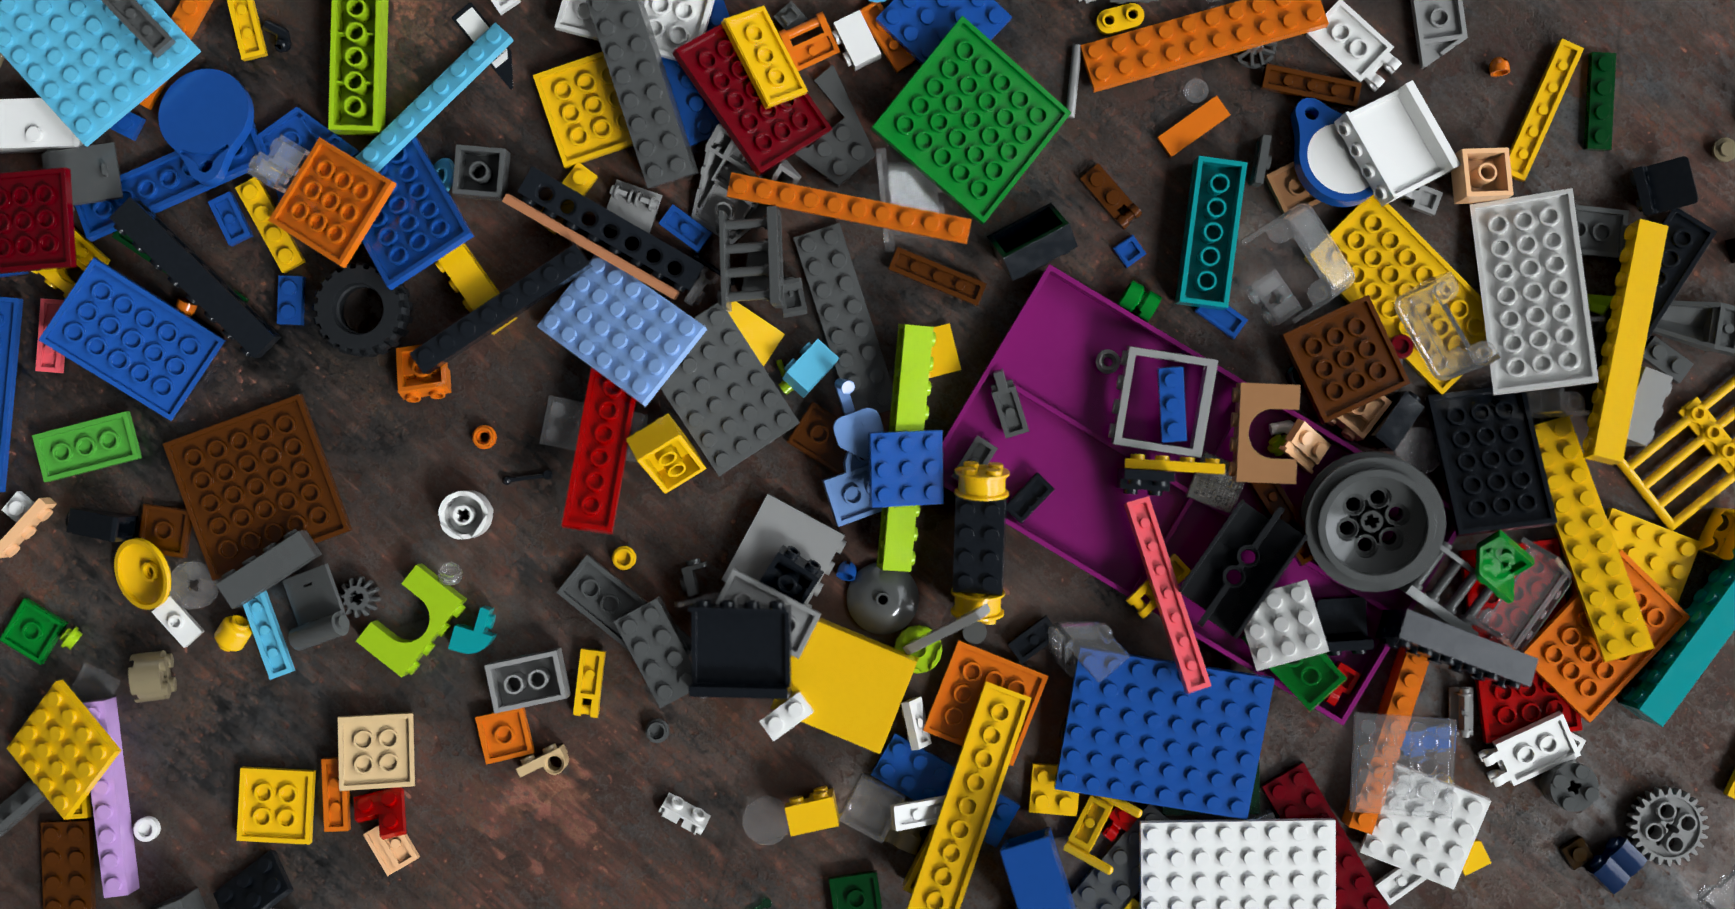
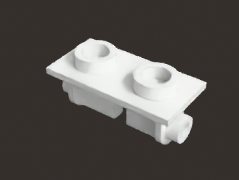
[658,792,711,835]

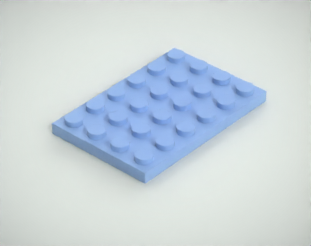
[537,255,707,407]

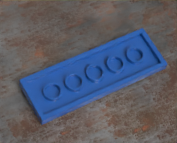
[871,732,1020,848]

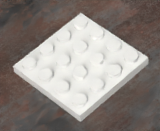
[1359,762,1491,889]

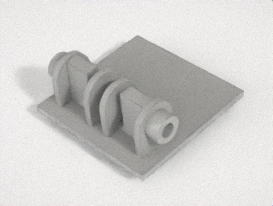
[607,180,663,234]

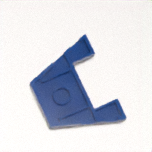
[257,107,360,202]

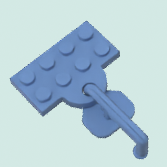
[822,378,884,527]

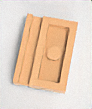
[1279,419,1331,474]
[363,825,420,876]

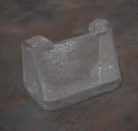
[1394,271,1501,381]

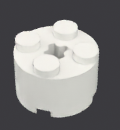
[438,490,493,540]

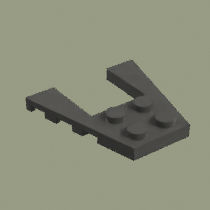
[795,65,876,187]

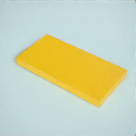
[721,5,808,109]

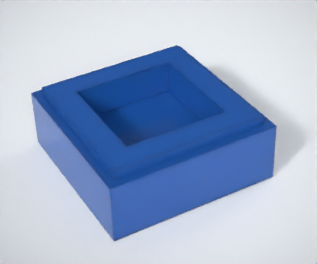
[1112,234,1146,268]

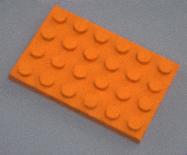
[1520,549,1690,723]

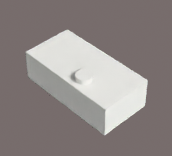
[0,98,85,154]

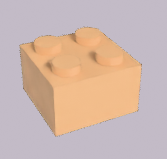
[1451,148,1514,204]

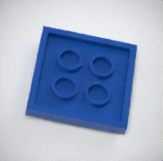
[868,429,944,508]

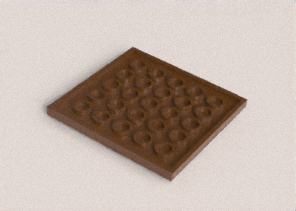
[163,394,352,581]

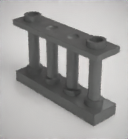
[715,206,785,312]
[1399,540,1493,635]

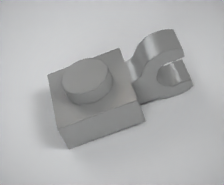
[1400,185,1443,216]

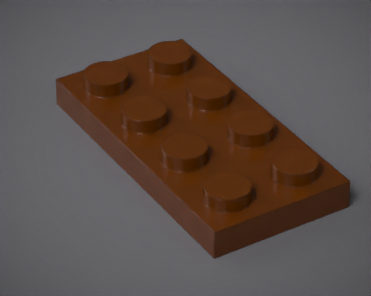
[40,819,96,909]

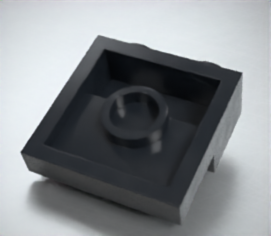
[1117,468,1175,496]
[759,545,824,604]

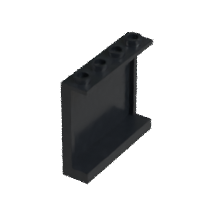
[688,599,792,699]

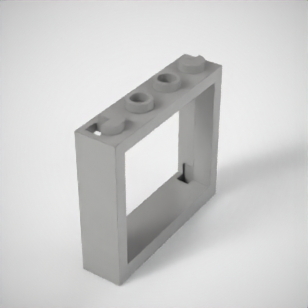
[1108,346,1218,458]

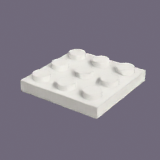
[1244,580,1330,671]

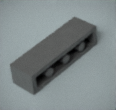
[216,529,322,609]

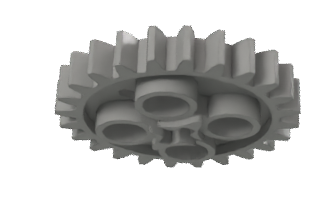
[1626,786,1709,866]

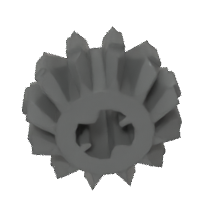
[339,576,381,618]

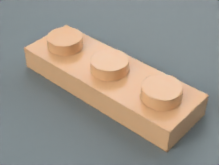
[0,497,57,558]

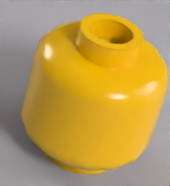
[214,615,252,652]

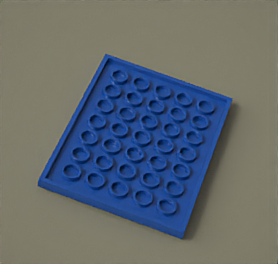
[1054,646,1275,820]

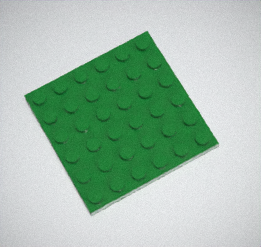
[870,16,1071,225]

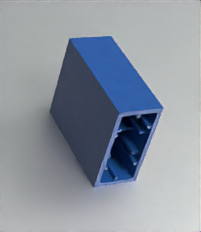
[1000,827,1076,909]

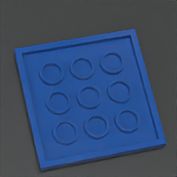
[875,0,1012,65]

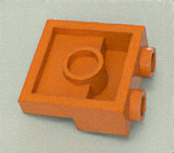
[396,344,452,403]

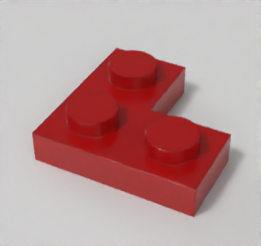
[354,787,407,840]

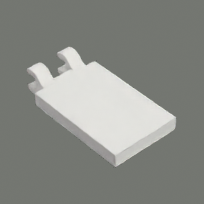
[1305,0,1402,92]
[1478,711,1581,787]

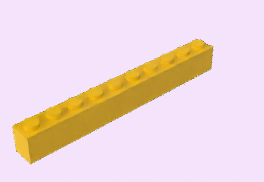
[1582,219,1668,465]

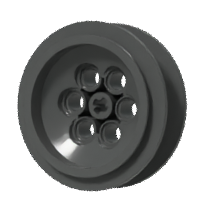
[1300,451,1446,592]

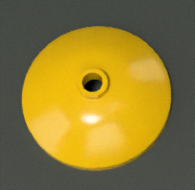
[114,538,172,610]

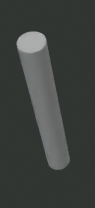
[1066,44,1082,118]

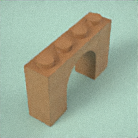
[1228,383,1301,484]

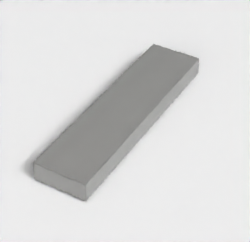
[903,603,991,655]

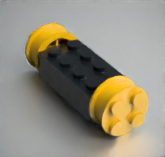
[951,461,1010,625]

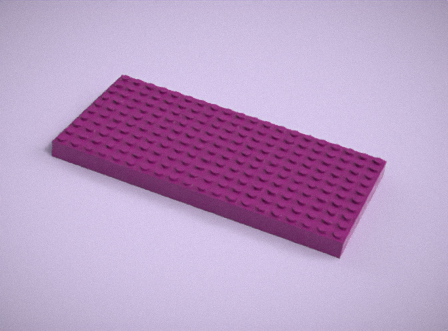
[943,264,1456,726]

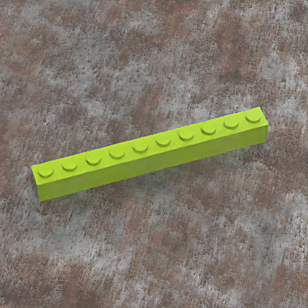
[876,324,936,572]

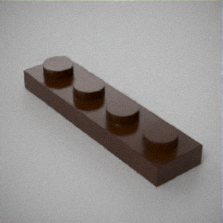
[1260,64,1362,109]
[888,247,987,306]
[1248,482,1314,566]

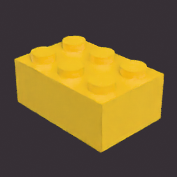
[626,413,706,494]

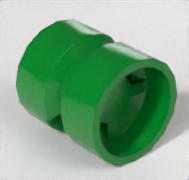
[1117,280,1162,322]

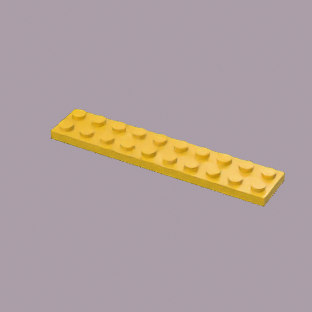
[1534,415,1654,663]
[906,681,1032,909]

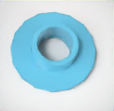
[433,158,454,191]

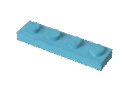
[243,590,296,680]

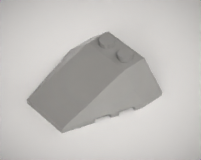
[691,123,801,244]

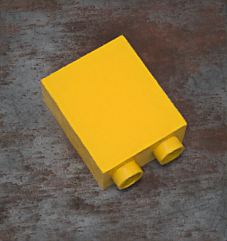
[770,617,919,754]

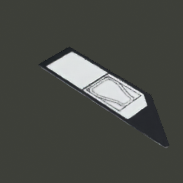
[452,2,513,90]

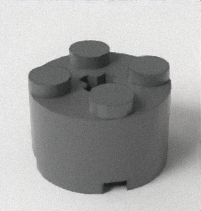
[1539,760,1600,812]

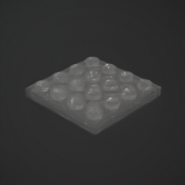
[1349,712,1457,819]

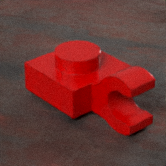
[1324,661,1362,706]
[1102,800,1138,842]

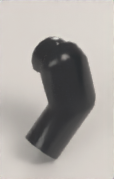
[263,19,292,53]

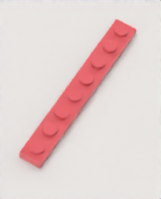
[1124,496,1211,694]

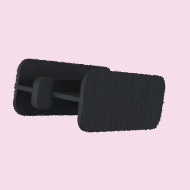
[1178,500,1308,639]

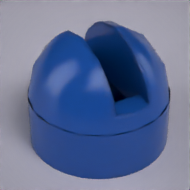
[836,561,857,581]

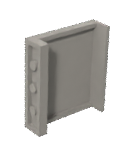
[721,493,847,608]

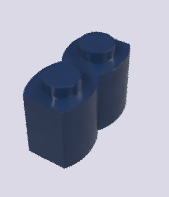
[1586,836,1647,894]

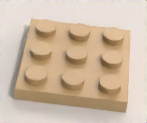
[338,712,415,791]

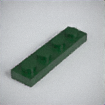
[1584,52,1617,151]

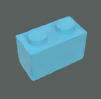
[782,339,839,398]

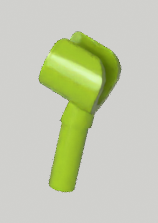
[776,359,794,395]

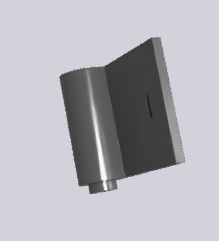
[41,142,124,212]
[282,563,349,651]

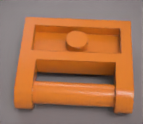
[778,12,840,71]

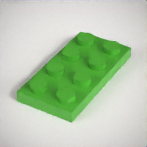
[32,411,142,482]

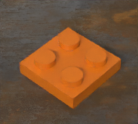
[475,707,535,765]

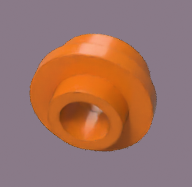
[472,425,497,449]

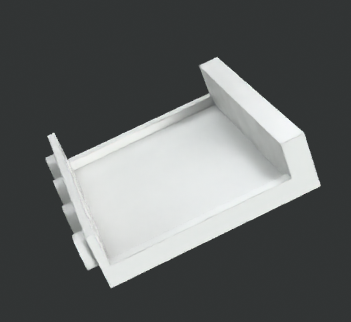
[1334,80,1461,206]

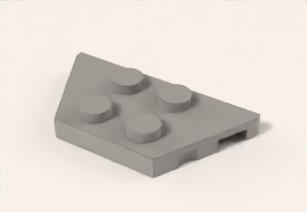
[1410,0,1468,69]

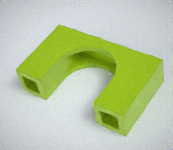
[356,563,467,678]

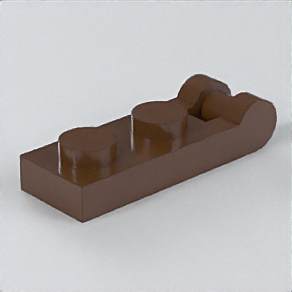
[1079,163,1142,230]

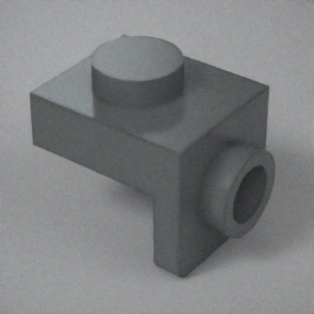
[782,277,807,318]
[680,558,708,596]

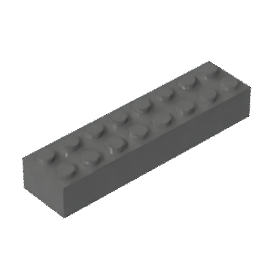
[586,0,699,188]

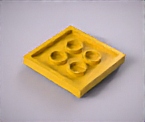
[236,766,316,845]

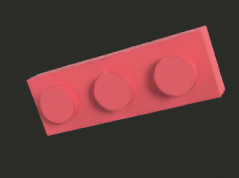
[35,298,65,373]

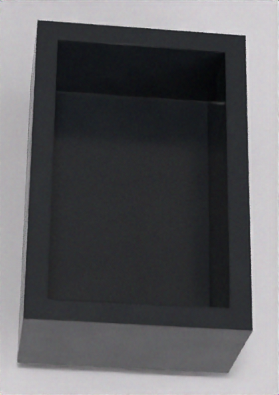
[987,203,1078,281]

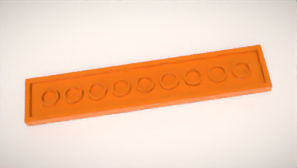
[1080,0,1329,93]

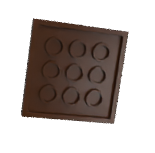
[1280,295,1410,424]

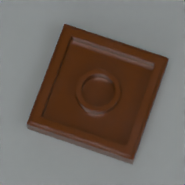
[138,503,192,558]

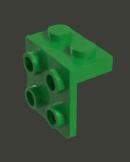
[1475,530,1534,604]

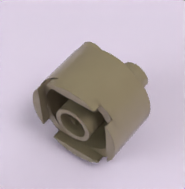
[128,650,177,703]

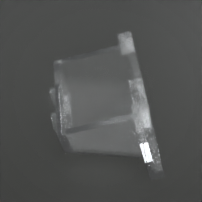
[876,148,945,253]

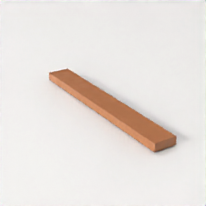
[502,194,680,300]

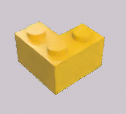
[784,786,840,837]

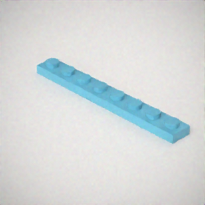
[355,22,514,172]

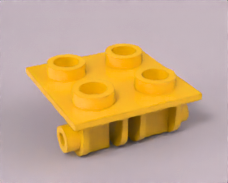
[929,323,961,378]

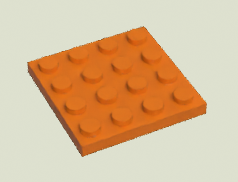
[268,137,397,268]
[923,640,1049,766]

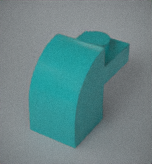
[448,605,497,654]

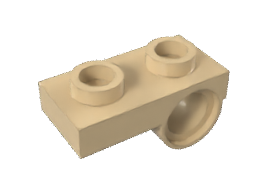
[516,743,569,778]

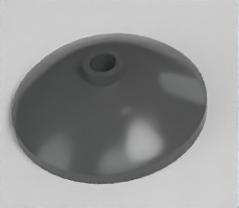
[847,562,919,634]

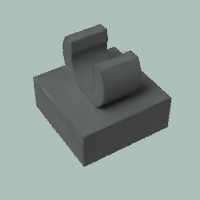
[773,1,808,30]

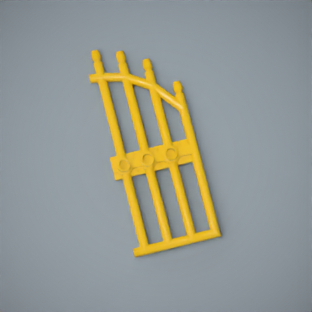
[1616,375,1735,531]

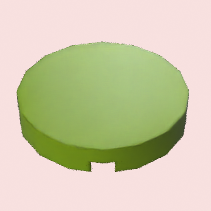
[894,625,942,674]

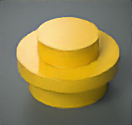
[612,546,637,570]

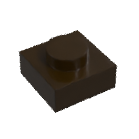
[1558,835,1595,870]

